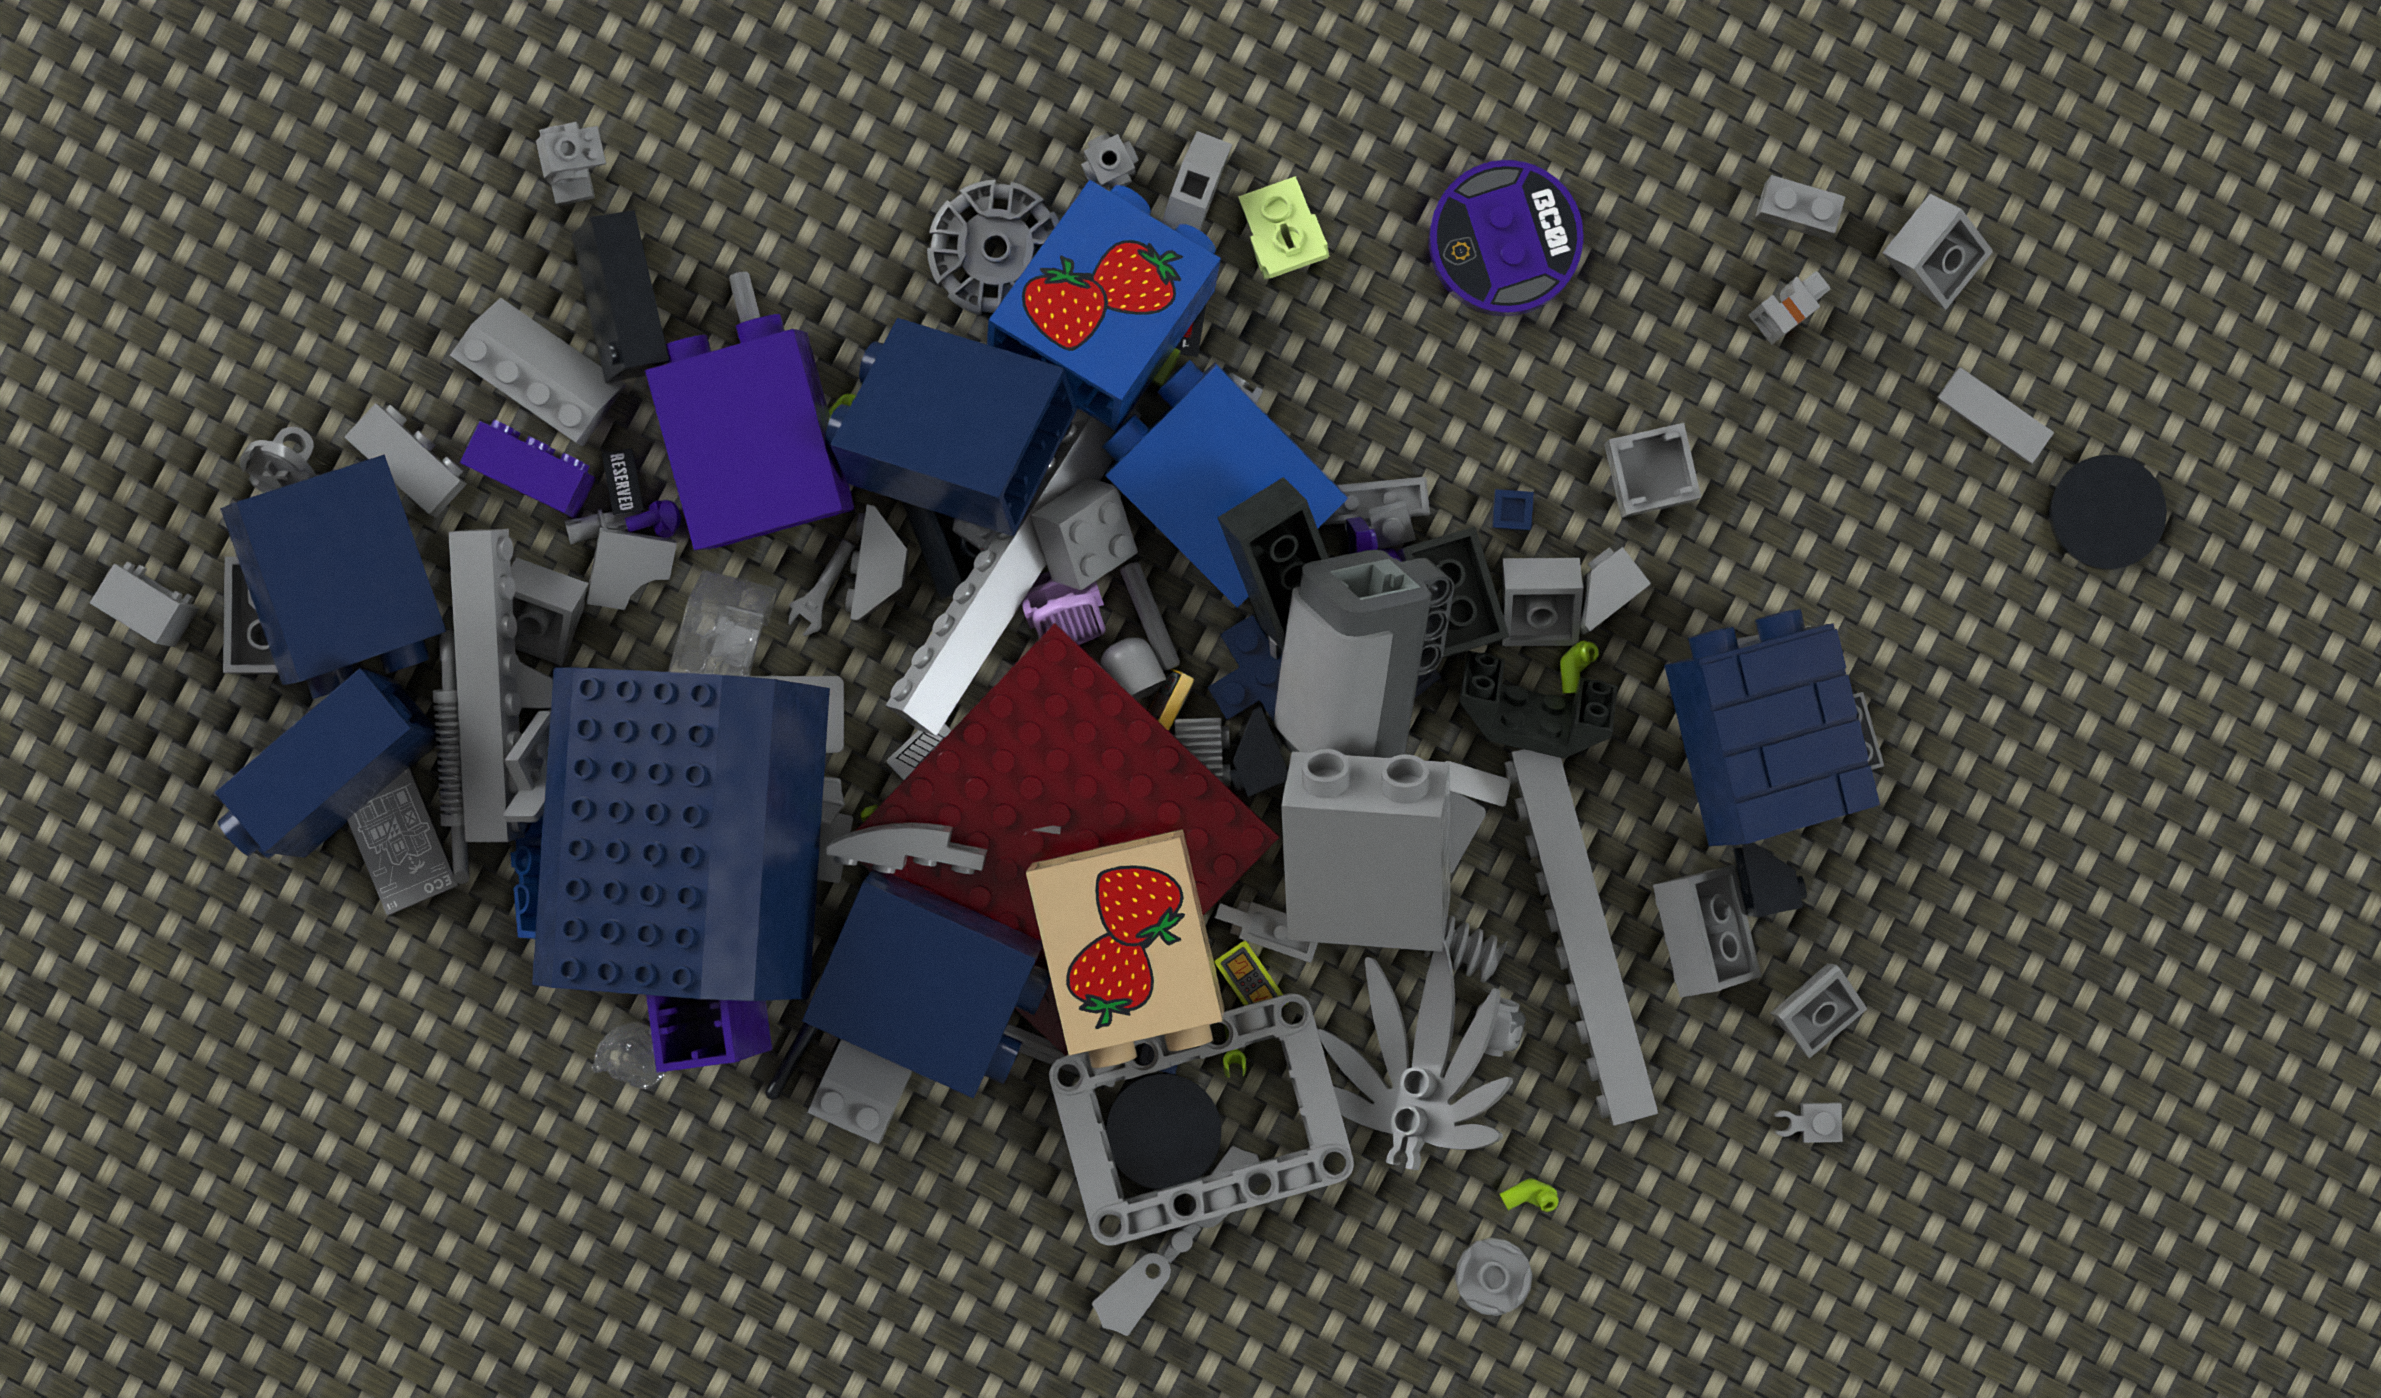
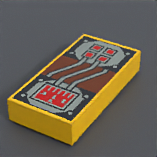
[1148,669,1194,730]

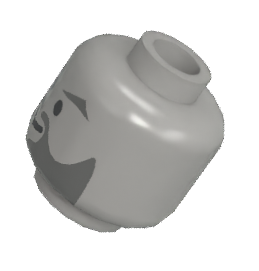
[1475,997,1526,1057]

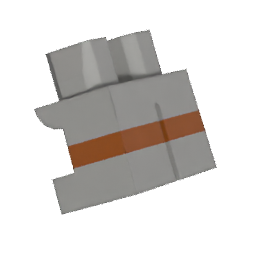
[1749,271,1831,345]

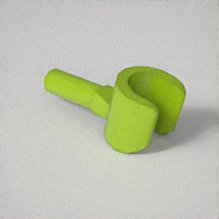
[1223,1025,1246,1078]

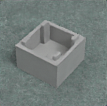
[1604,423,1701,518]
[90,562,199,647]

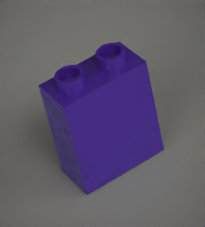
[645,314,856,551]
[646,995,772,1073]

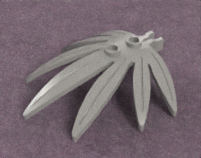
[1318,939,1513,1170]

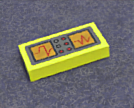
[1214,940,1289,1008]

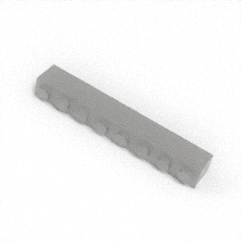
[449,529,527,842]

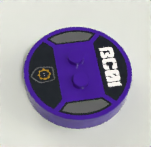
[1428,160,1583,316]

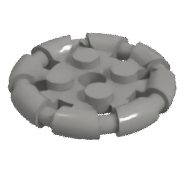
[927,180,1059,315]

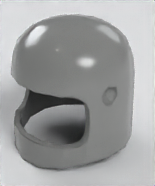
[1101,637,1167,700]

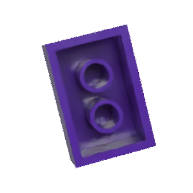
[460,419,596,518]

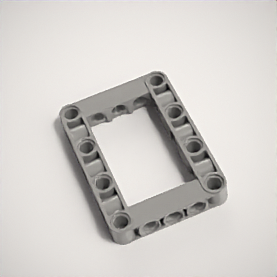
[1049,993,1354,1245]

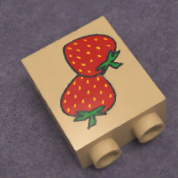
[1026,829,1225,1068]

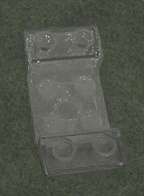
[668,570,778,677]

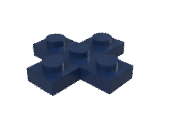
[1207,615,1282,723]

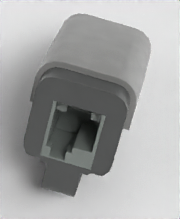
[1274,550,1454,758]

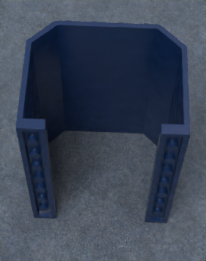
[532,667,830,1001]

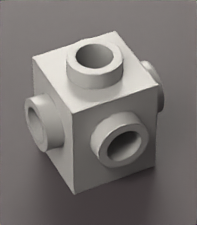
[1081,133,1139,190]

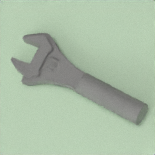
[788,539,856,636]

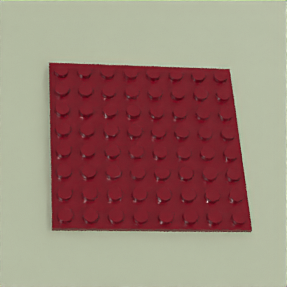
[856,623,1279,1056]

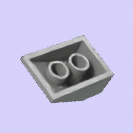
[807,1039,912,1144]

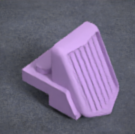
[1021,571,1106,645]

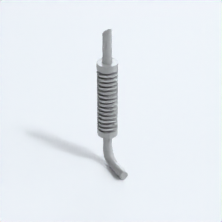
[433,628,469,884]

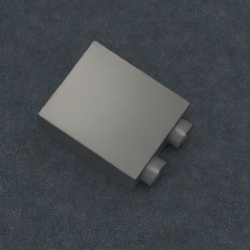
[1281,749,1451,952]

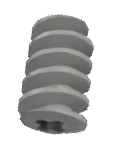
[1424,916,1508,983]

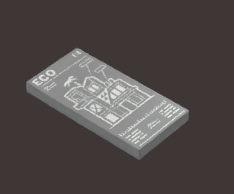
[347,768,460,915]

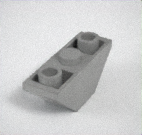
[1162,131,1232,231]
[845,505,909,622]

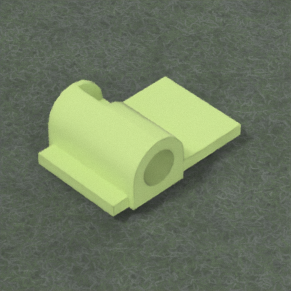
[1238,176,1330,280]

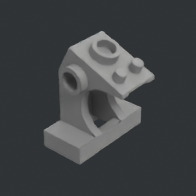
[536,122,606,206]

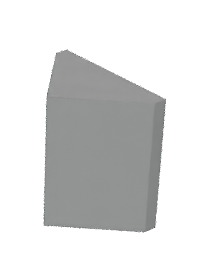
[1770,963,1867,1059]

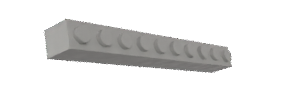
[885,408,1141,736]
[1504,749,1658,1126]

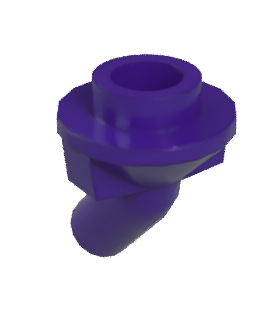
[625,500,681,538]

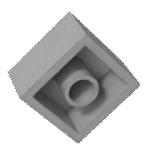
[1031,477,1138,591]

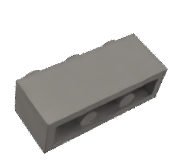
[345,403,467,517]

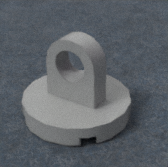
[240,427,315,493]

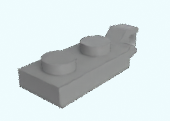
[1214,900,1318,963]

